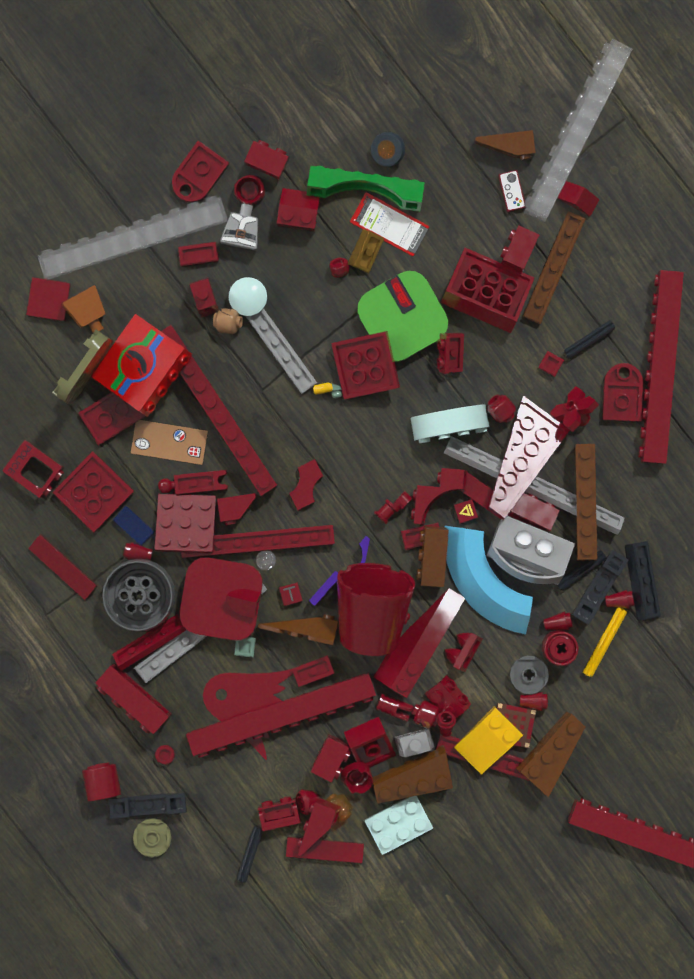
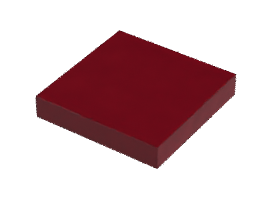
[26,277,71,321]

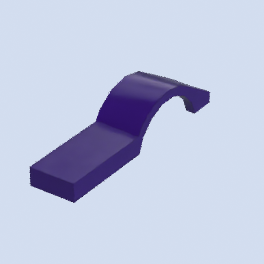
[309,536,370,606]

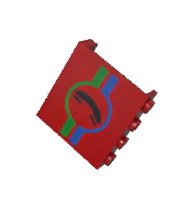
[91,314,192,417]

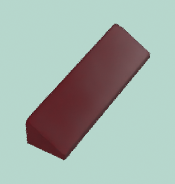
[28,534,98,600]

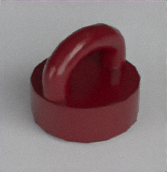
[329,258,349,278]

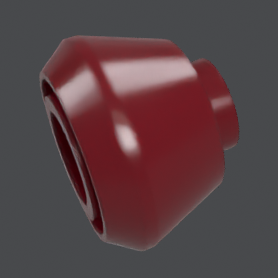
[296,789,320,815]

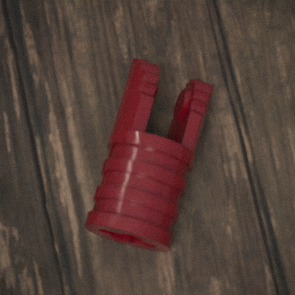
[376,694,414,721]

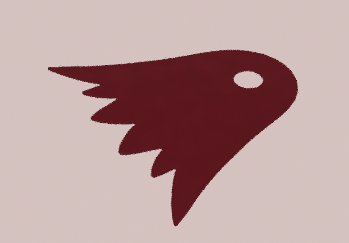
[203,669,293,760]

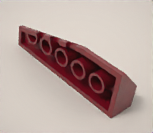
[374,588,465,698]

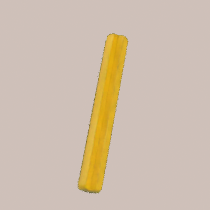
[583,608,627,677]

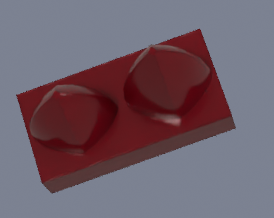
[444,633,483,672]

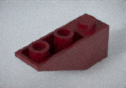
[298,798,342,856]

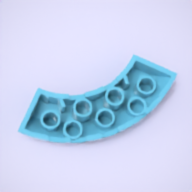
[445,526,533,634]

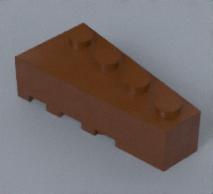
[516,711,586,797]
[373,745,453,804]

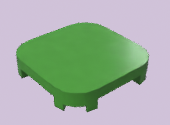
[358,271,448,362]

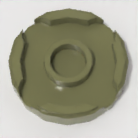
[133,818,172,857]

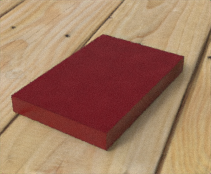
[79,392,146,445]

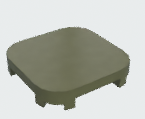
[52,329,114,405]

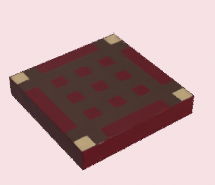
[497,703,536,748]

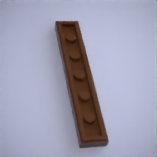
[523,211,585,324]

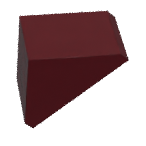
[557,181,599,217]

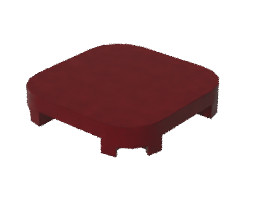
[180,558,263,640]

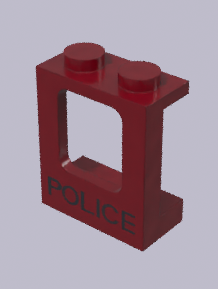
[2,440,64,498]

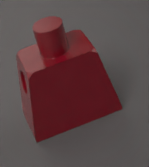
[190,277,219,318]

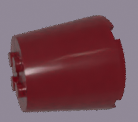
[337,563,415,656]

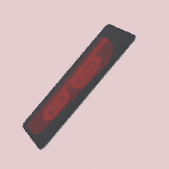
[385,275,416,314]

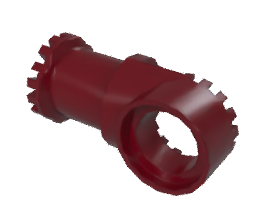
[374,491,412,524]

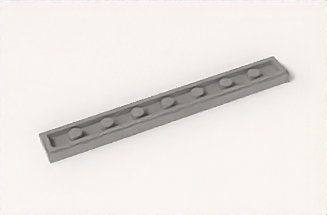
[134,584,268,683]

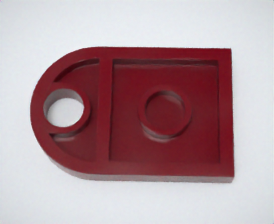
[172,141,229,203]
[602,363,643,422]

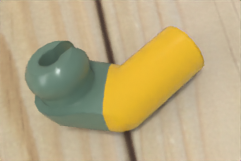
[313,383,342,398]

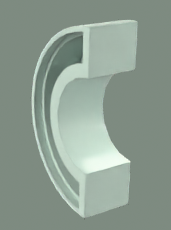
[410,404,490,443]

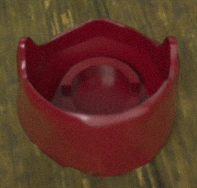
[234,175,265,205]
[341,762,373,794]

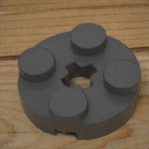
[510,655,549,694]

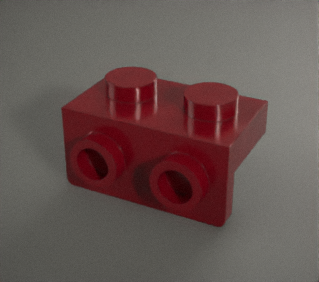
[437,333,464,374]
[425,675,471,718]

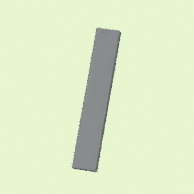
[246,308,317,394]

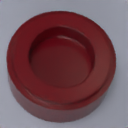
[155,745,175,764]

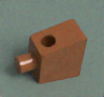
[61,285,105,332]

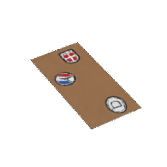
[131,420,208,465]

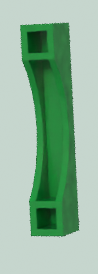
[307,166,425,212]

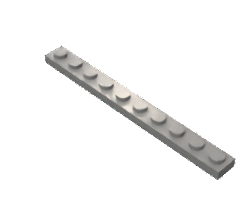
[444,436,624,535]

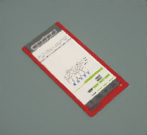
[350,192,429,256]

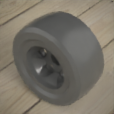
[102,559,176,632]

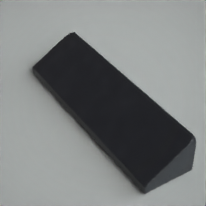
[625,541,661,620]

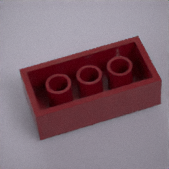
[95,663,172,734]

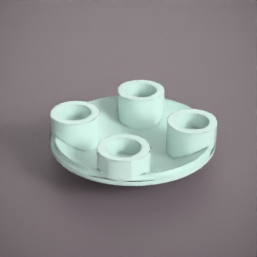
[229,277,267,316]

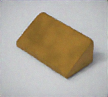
[348,229,384,273]

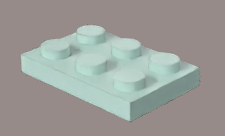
[365,796,433,855]

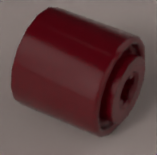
[542,630,579,666]
[82,762,122,801]

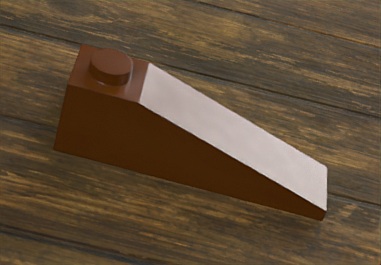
[258,614,338,645]

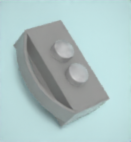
[487,516,575,585]

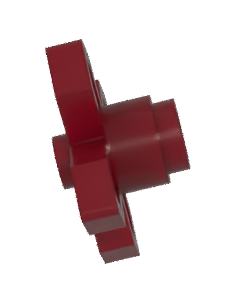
[550,386,599,432]

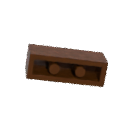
[417,526,449,587]

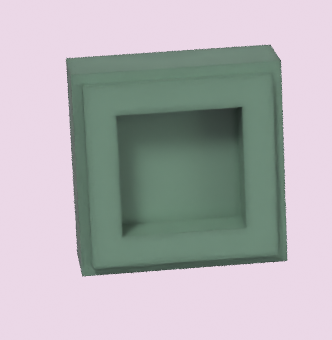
[234,637,256,657]

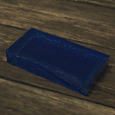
[113,506,154,546]

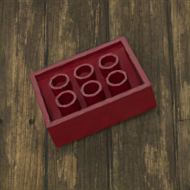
[441,248,535,333]

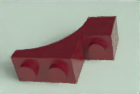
[411,468,467,524]

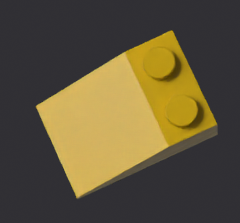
[454,706,523,774]

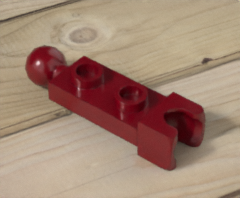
[158,470,228,494]

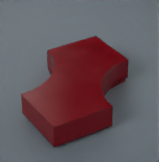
[289,459,323,510]

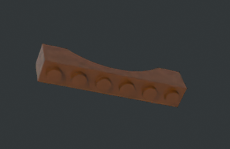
[575,444,597,561]

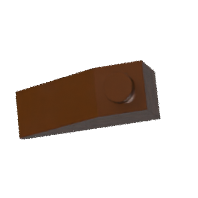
[475,130,536,161]

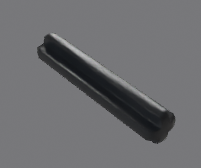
[564,320,615,358]
[557,551,607,590]
[237,826,263,882]

